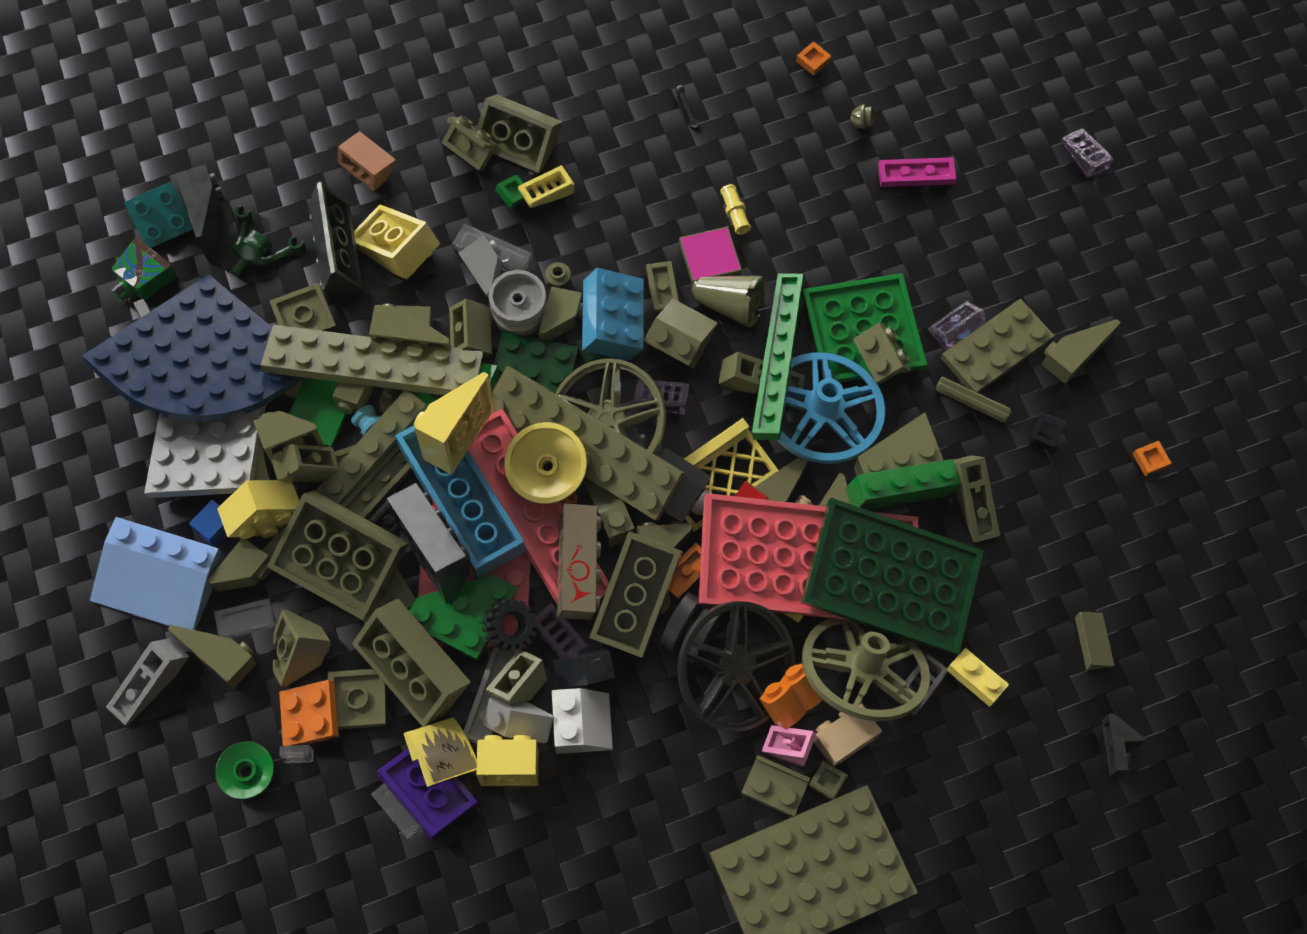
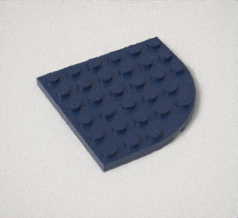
[82,274,305,422]

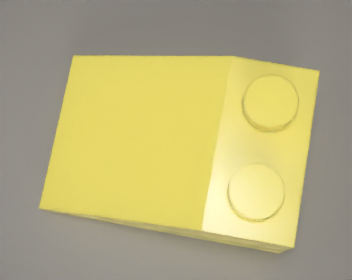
[354,205,440,279]

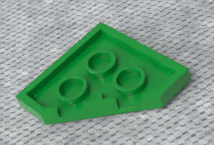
[409,575,518,662]

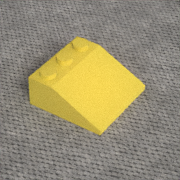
[414,372,495,475]

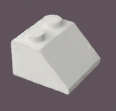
[552,688,613,754]

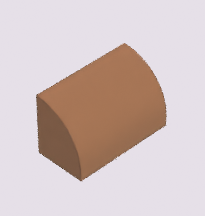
[338,131,396,191]

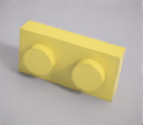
[946,648,1009,707]

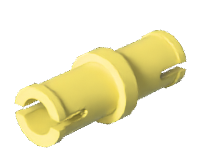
[720,184,751,235]

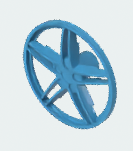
[777,353,885,464]

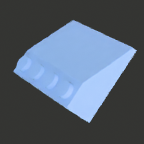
[90,517,225,630]

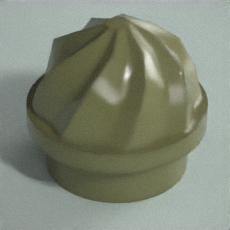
[850,104,874,129]

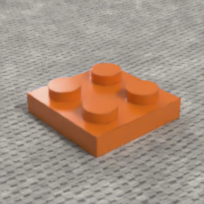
[279,680,339,749]

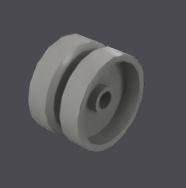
[488,270,547,336]

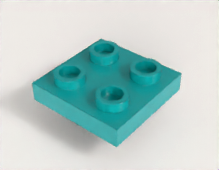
[124,181,193,248]

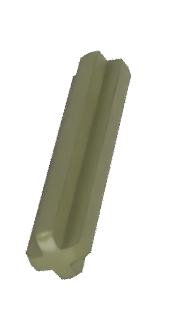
[936,377,1011,422]

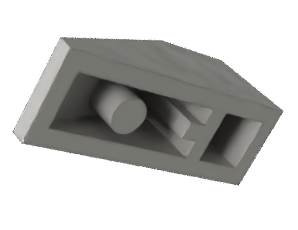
[106,639,189,725]

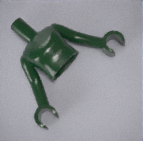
[230,205,306,277]

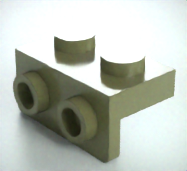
[441,116,498,170]
[853,322,911,385]

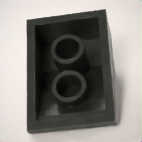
[176,164,225,262]

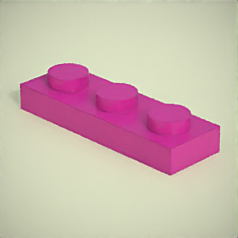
[878,158,956,187]

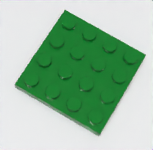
[802,273,927,383]

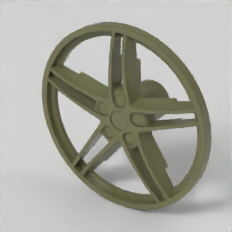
[555,359,666,480]
[802,618,930,721]

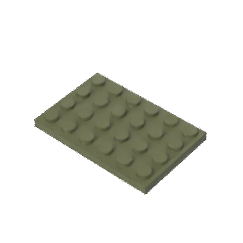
[709,785,918,934]

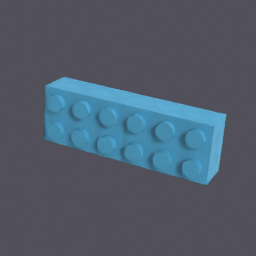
[395,425,526,579]

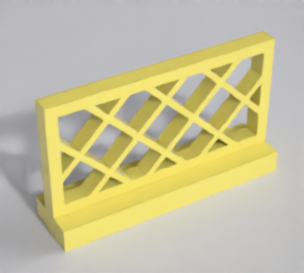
[684,418,779,533]

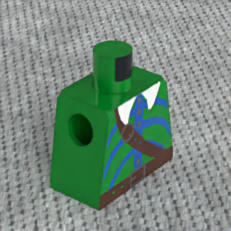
[110,237,177,301]

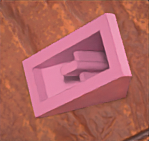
[762,725,816,768]

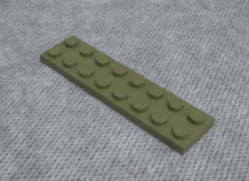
[261,325,483,395]
[492,366,685,520]

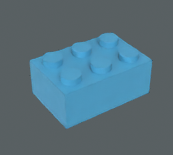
[582,268,643,361]

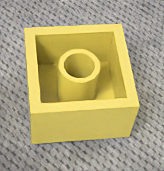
[217,480,299,539]
[476,735,539,786]

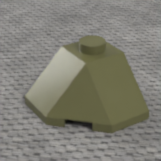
[273,609,330,687]

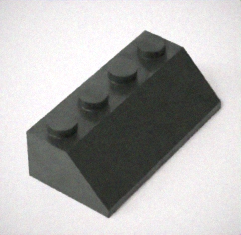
[309,182,363,301]

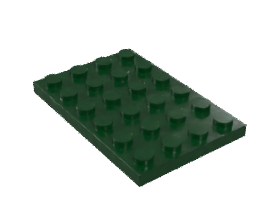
[801,498,984,656]

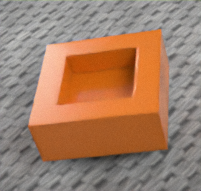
[796,41,831,76]
[1133,441,1172,477]

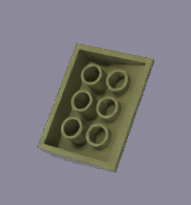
[267,491,409,620]

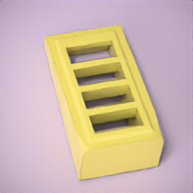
[518,165,574,208]

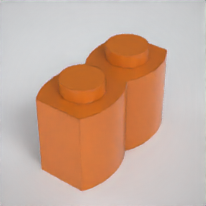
[760,664,823,729]

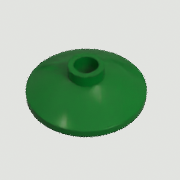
[215,741,274,799]

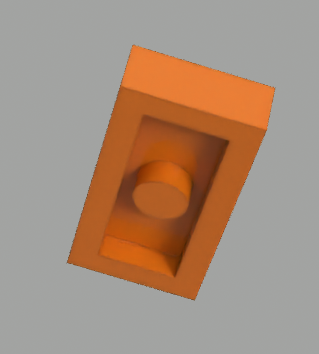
[668,543,702,601]

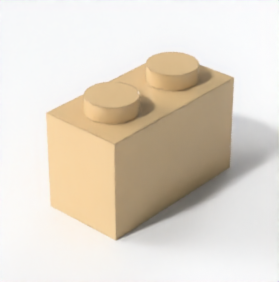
[814,703,882,767]

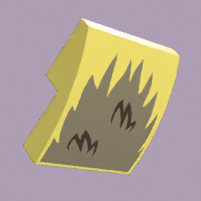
[403,717,477,787]

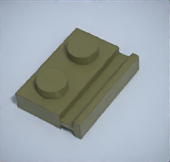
[741,755,810,817]

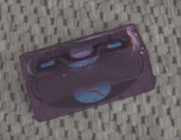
[928,301,986,350]

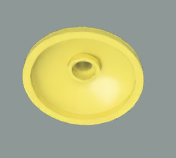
[505,422,587,504]

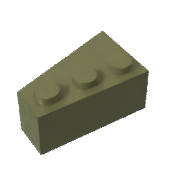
[854,413,943,475]

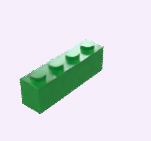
[845,459,961,510]

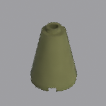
[692,276,766,328]

